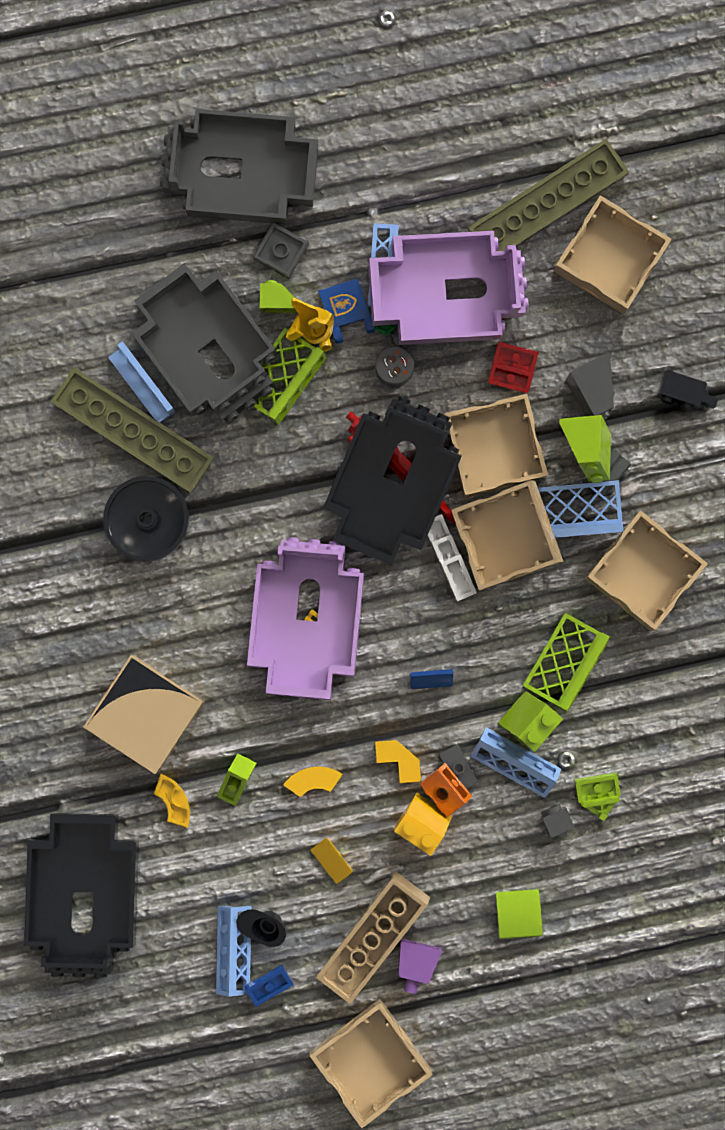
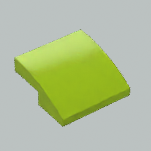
[495,889,543,939]

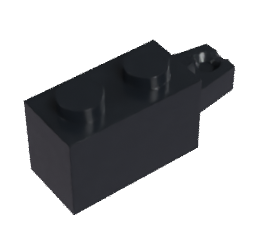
[656,369,718,411]

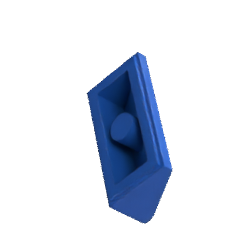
[410,669,453,689]

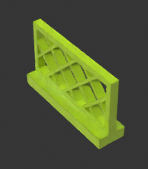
[253,328,327,425]
[523,613,610,713]

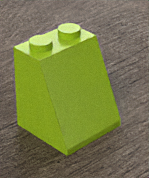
[559,415,611,483]
[498,691,563,752]

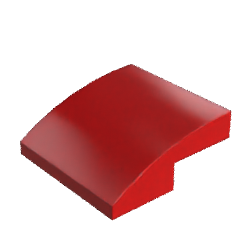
[488,341,539,393]

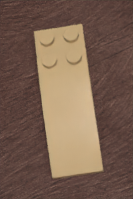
[316,871,430,1004]

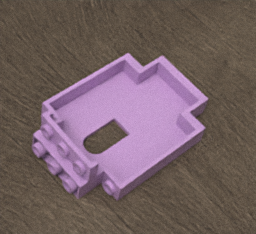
[368,231,529,345]
[247,537,364,700]

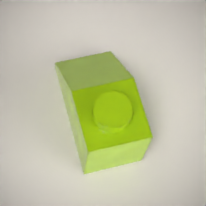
[260,280,297,313]
[217,754,257,806]

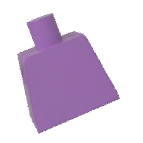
[398,939,442,994]

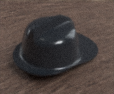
[236,909,286,947]

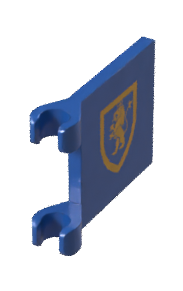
[318,278,375,344]

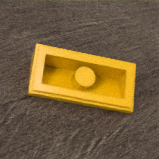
[310,837,353,884]

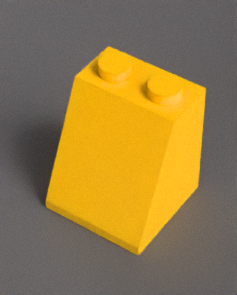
[393,793,453,856]

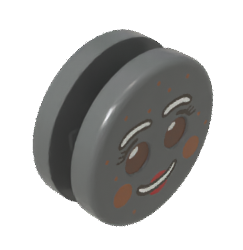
[375,346,414,387]

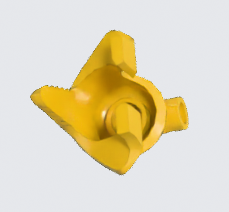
[286,298,334,352]

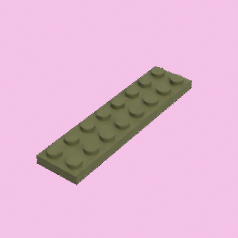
[468,139,629,251]
[50,367,214,494]

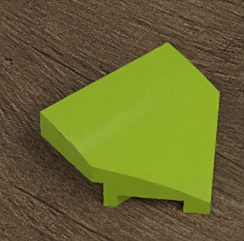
[574,772,621,821]

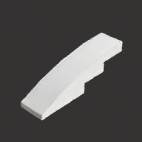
[428,514,477,601]

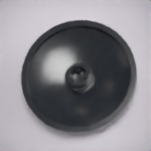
[103,476,189,562]

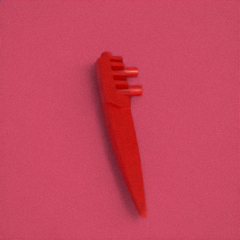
[346,411,457,526]

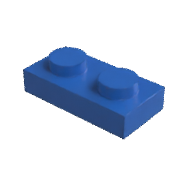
[245,965,294,1007]

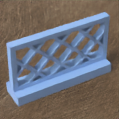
[538,480,624,538]

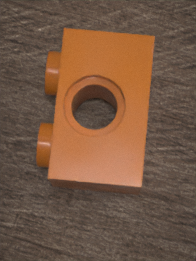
[420,763,472,817]

